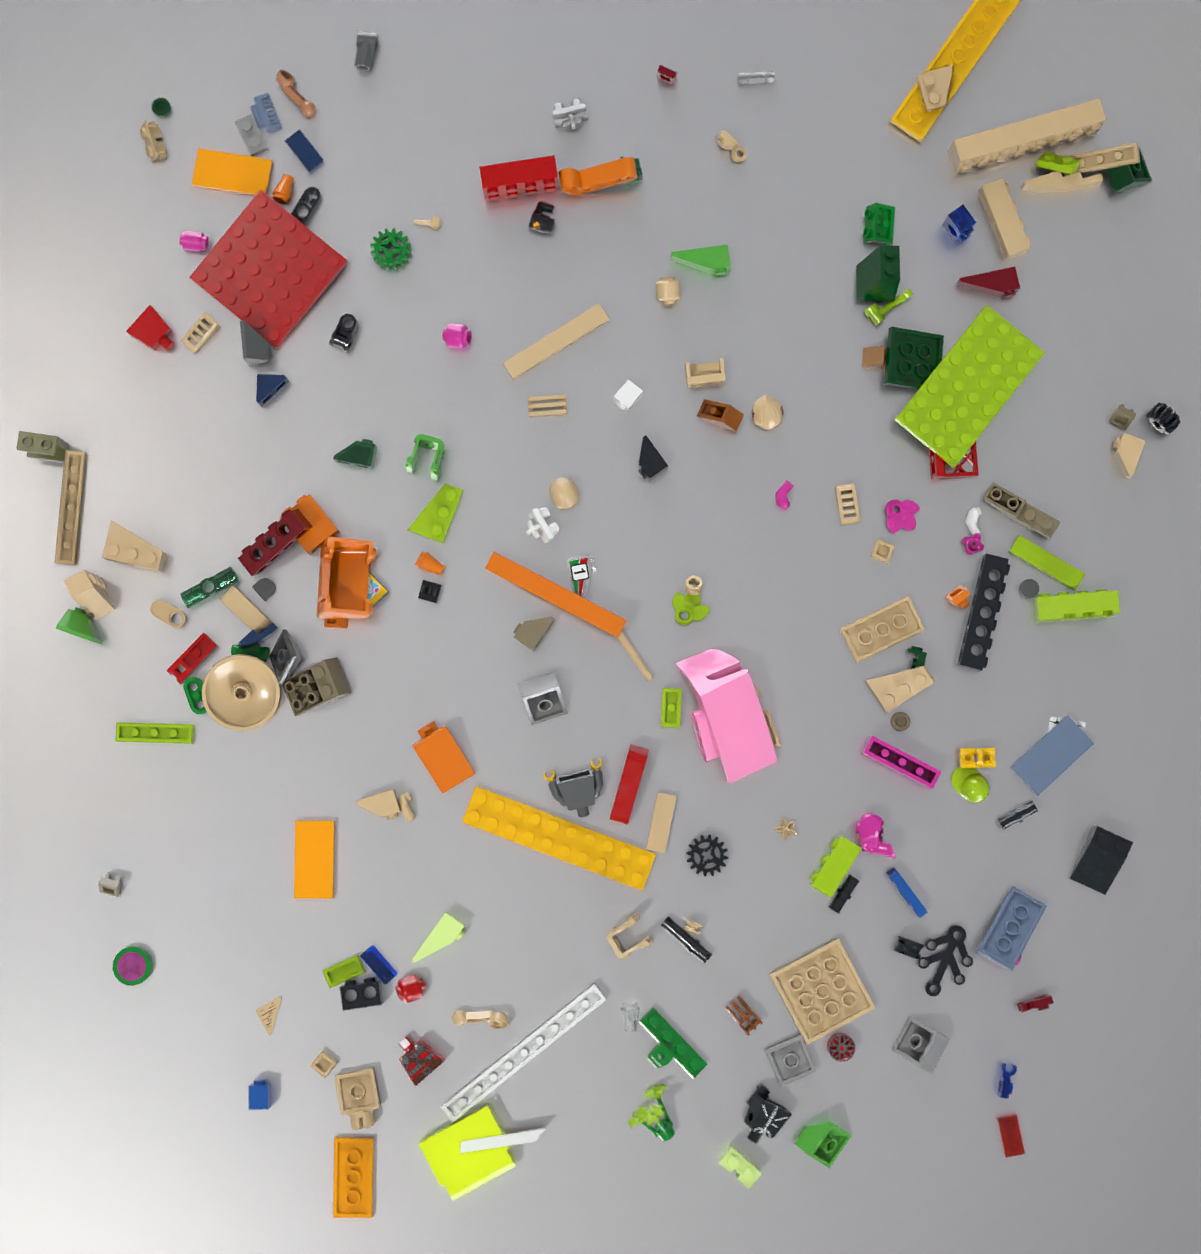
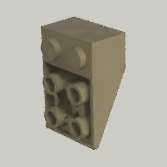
[282,657,351,716]

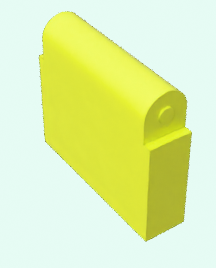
[419,1103,516,1200]

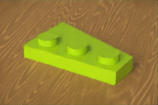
[407,483,463,544]

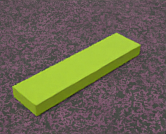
[1008,535,1085,591]
[115,722,194,744]

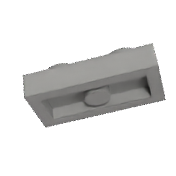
[235,114,268,157]

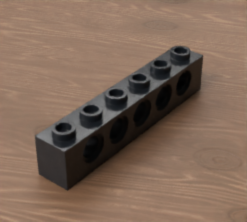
[957,553,1010,672]

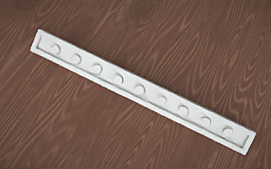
[441,984,606,1122]

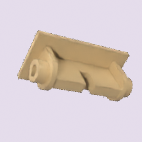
[140,120,167,163]

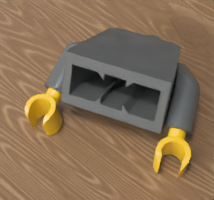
[543,759,603,817]

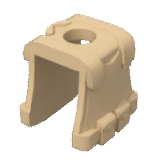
[607,912,654,959]

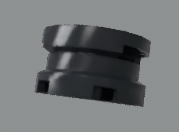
[893,936,924,960]

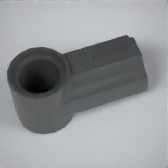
[354,31,378,71]

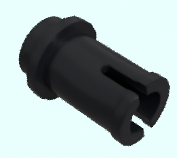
[746,1084,770,1106]

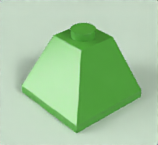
[55,607,102,644]
[794,1121,852,1168]

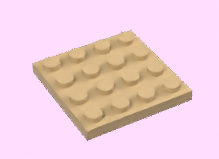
[770,938,875,1045]

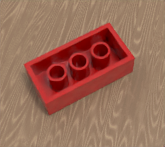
[479,155,559,201]

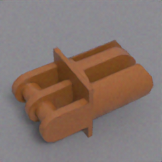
[725,995,763,1036]

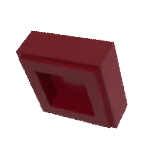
[657,65,677,85]

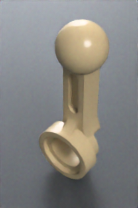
[452,1010,509,1029]

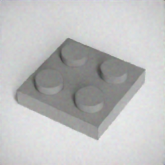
[765,1034,817,1087]

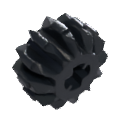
[1147,402,1180,435]

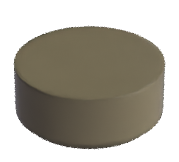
[890,712,910,731]

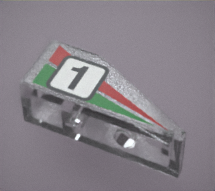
[567,554,596,599]

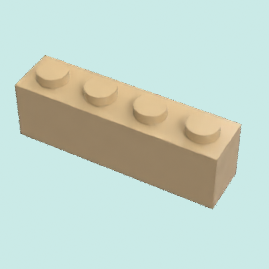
[979,178,1031,260]

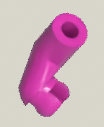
[775,481,794,510]

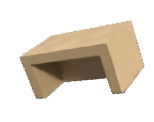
[685,358,726,388]

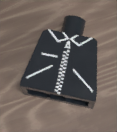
[744,1092,792,1144]

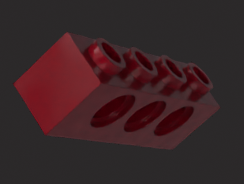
[238,509,312,576]

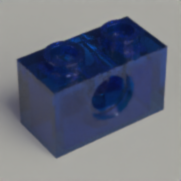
[942,205,977,243]

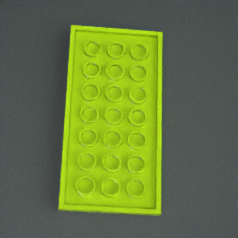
[894,305,1045,468]

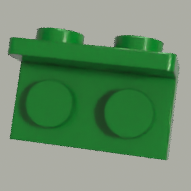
[863,203,895,245]

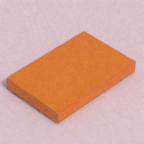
[412,725,475,794]

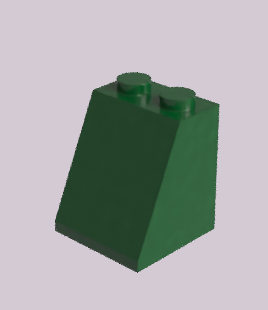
[856,245,900,302]

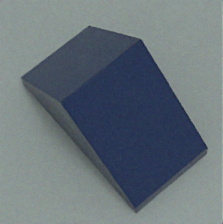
[256,374,289,407]

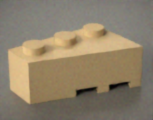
[102,520,167,573]
[64,570,115,620]

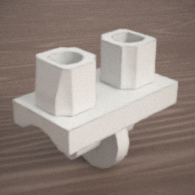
[526,507,560,544]

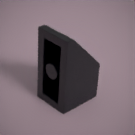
[638,435,668,482]

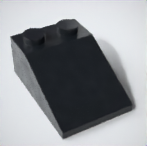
[1069,826,1133,895]

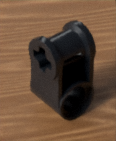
[329,314,359,352]

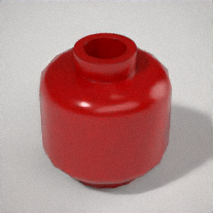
[395,974,426,1003]

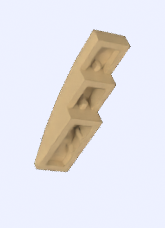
[1021,171,1103,193]

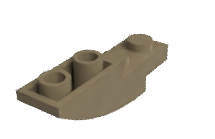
[983,483,1060,539]

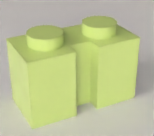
[718,1144,762,1189]

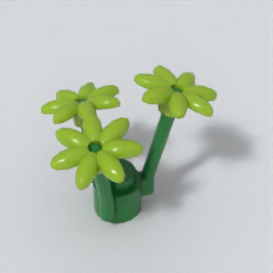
[628,1084,675,1141]

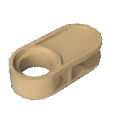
[150,600,187,628]

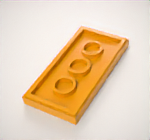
[192,148,273,196]
[294,821,335,899]
[333,1137,374,1218]

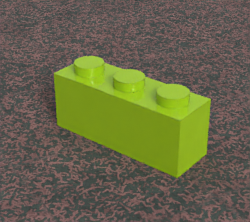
[809,836,862,898]

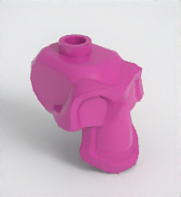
[856,813,896,859]

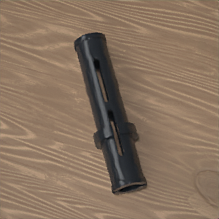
[660,916,713,964]

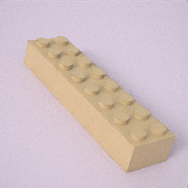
[948,98,1106,173]

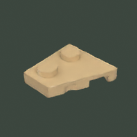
[916,65,953,112]

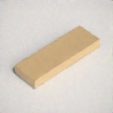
[646,792,677,853]

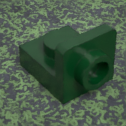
[905,646,927,669]

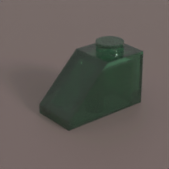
[333,439,377,470]

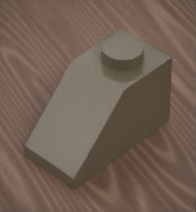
[513,616,555,651]

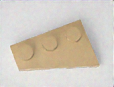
[866,665,936,713]

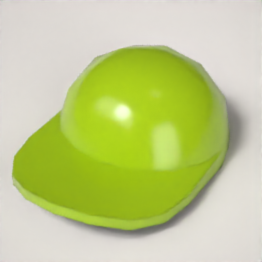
[951,766,990,803]

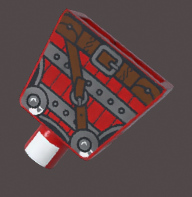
[398,1037,445,1086]

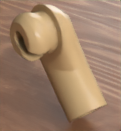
[398,792,415,822]

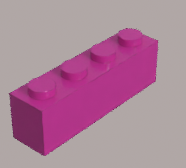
[861,736,941,789]

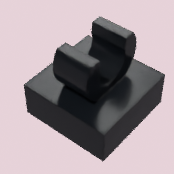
[418,580,442,604]

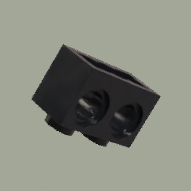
[340,977,383,1011]

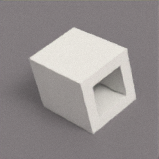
[614,379,643,412]

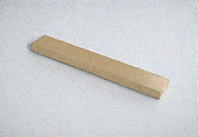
[503,304,609,380]
[54,449,85,565]

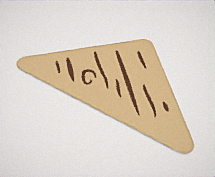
[256,997,282,1035]

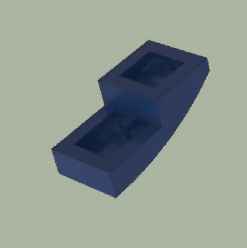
[285,129,324,172]
[237,622,278,649]

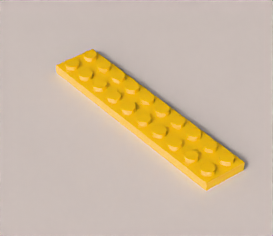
[890,0,1021,143]
[462,786,656,891]

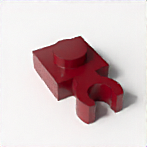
[1017,994,1054,1012]

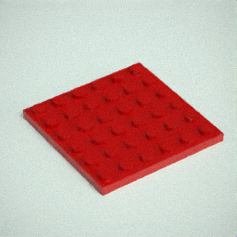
[189,189,348,349]

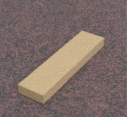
[1064,142,1140,176]

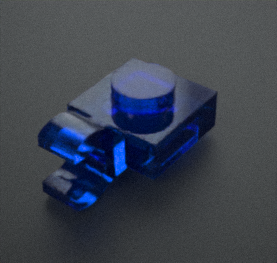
[997,1063,1017,1099]

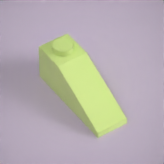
[411,912,466,963]

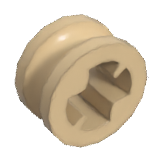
[685,576,703,595]
[684,920,703,934]

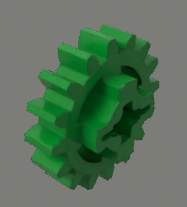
[370,228,412,270]

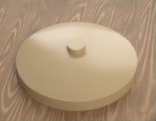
[202,654,280,731]

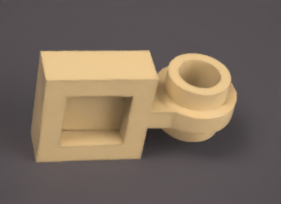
[715,129,747,162]

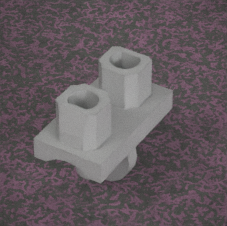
[552,98,588,130]

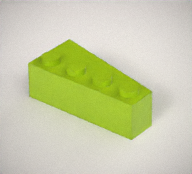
[1033,589,1120,622]

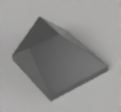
[240,321,270,366]
[269,629,302,684]

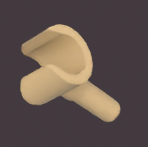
[414,216,442,230]

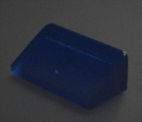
[360,945,397,985]

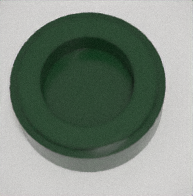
[151,98,172,118]

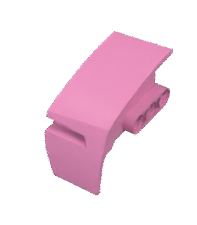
[676,648,777,783]

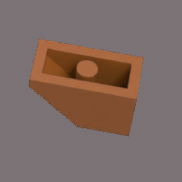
[697,399,744,432]

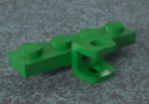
[639,1008,708,1079]

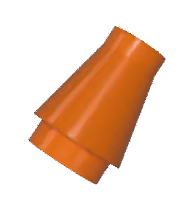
[272,174,294,204]
[415,552,445,576]

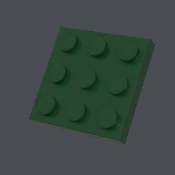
[884,327,944,390]

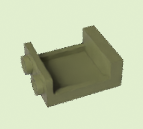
[16,431,69,462]

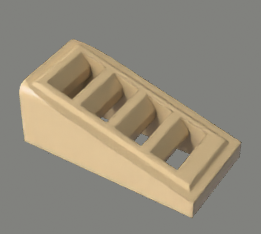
[181,312,221,354]
[834,483,860,525]

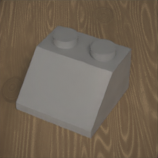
[518,672,568,725]
[892,1016,950,1073]

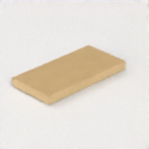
[839,596,925,663]

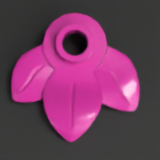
[885,499,920,534]

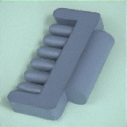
[250,93,282,133]

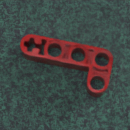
[609,744,649,825]

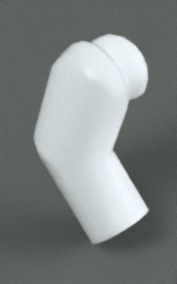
[965,507,982,536]

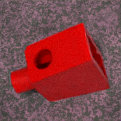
[126,305,175,351]

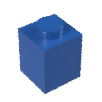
[248,1080,271,1110]

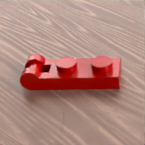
[167,632,218,685]

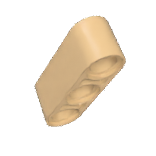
[220,585,272,635]

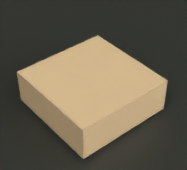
[870,539,895,564]
[310,1050,338,1078]

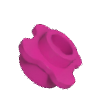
[962,533,984,554]

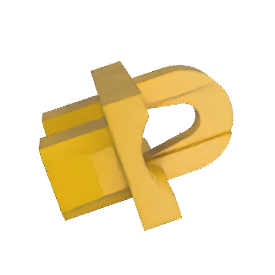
[959,748,996,768]

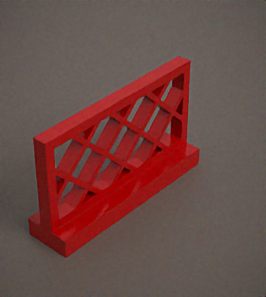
[929,441,979,479]

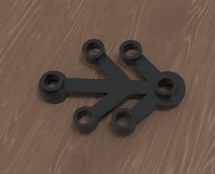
[917,925,973,996]

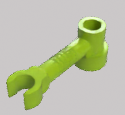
[864,289,913,325]

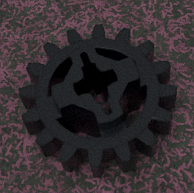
[686,834,728,877]

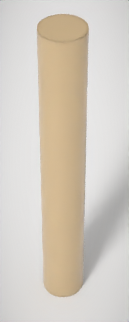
[618,632,653,681]

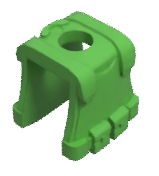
[405,434,444,480]

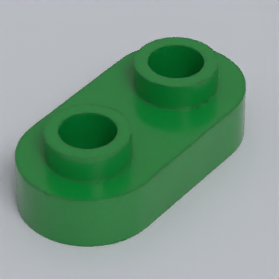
[183,677,207,715]

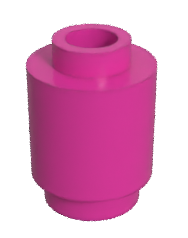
[179,230,209,252]

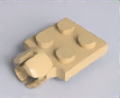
[335,1068,380,1130]

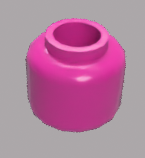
[442,323,472,349]

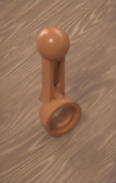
[276,69,316,117]

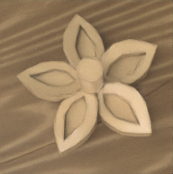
[775,818,797,840]

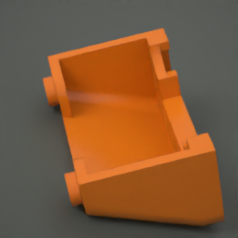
[317,536,376,619]

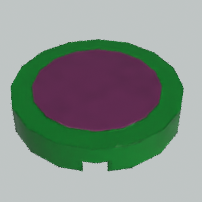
[112,947,152,986]

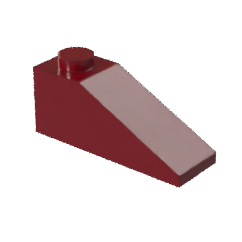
[957,266,1020,298]

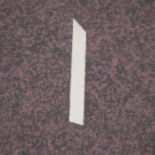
[460,1129,545,1153]

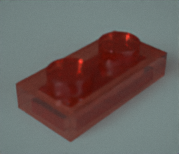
[997,1114,1025,1158]

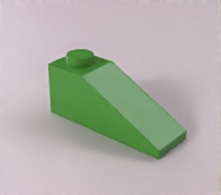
[671,244,731,276]

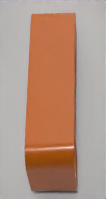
[559,157,637,196]

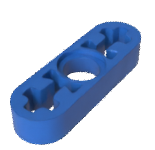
[886,867,928,918]

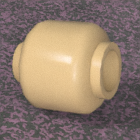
[656,277,681,305]

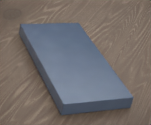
[1011,715,1094,796]
[977,886,1047,972]

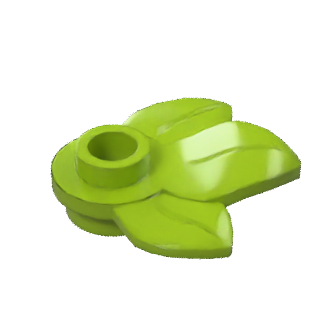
[672,592,710,625]

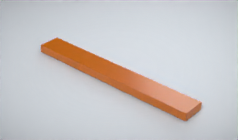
[485,552,627,638]

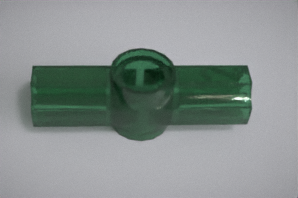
[180,566,239,609]

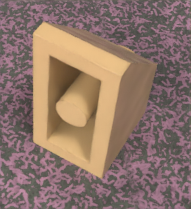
[1113,433,1146,479]
[356,789,401,820]

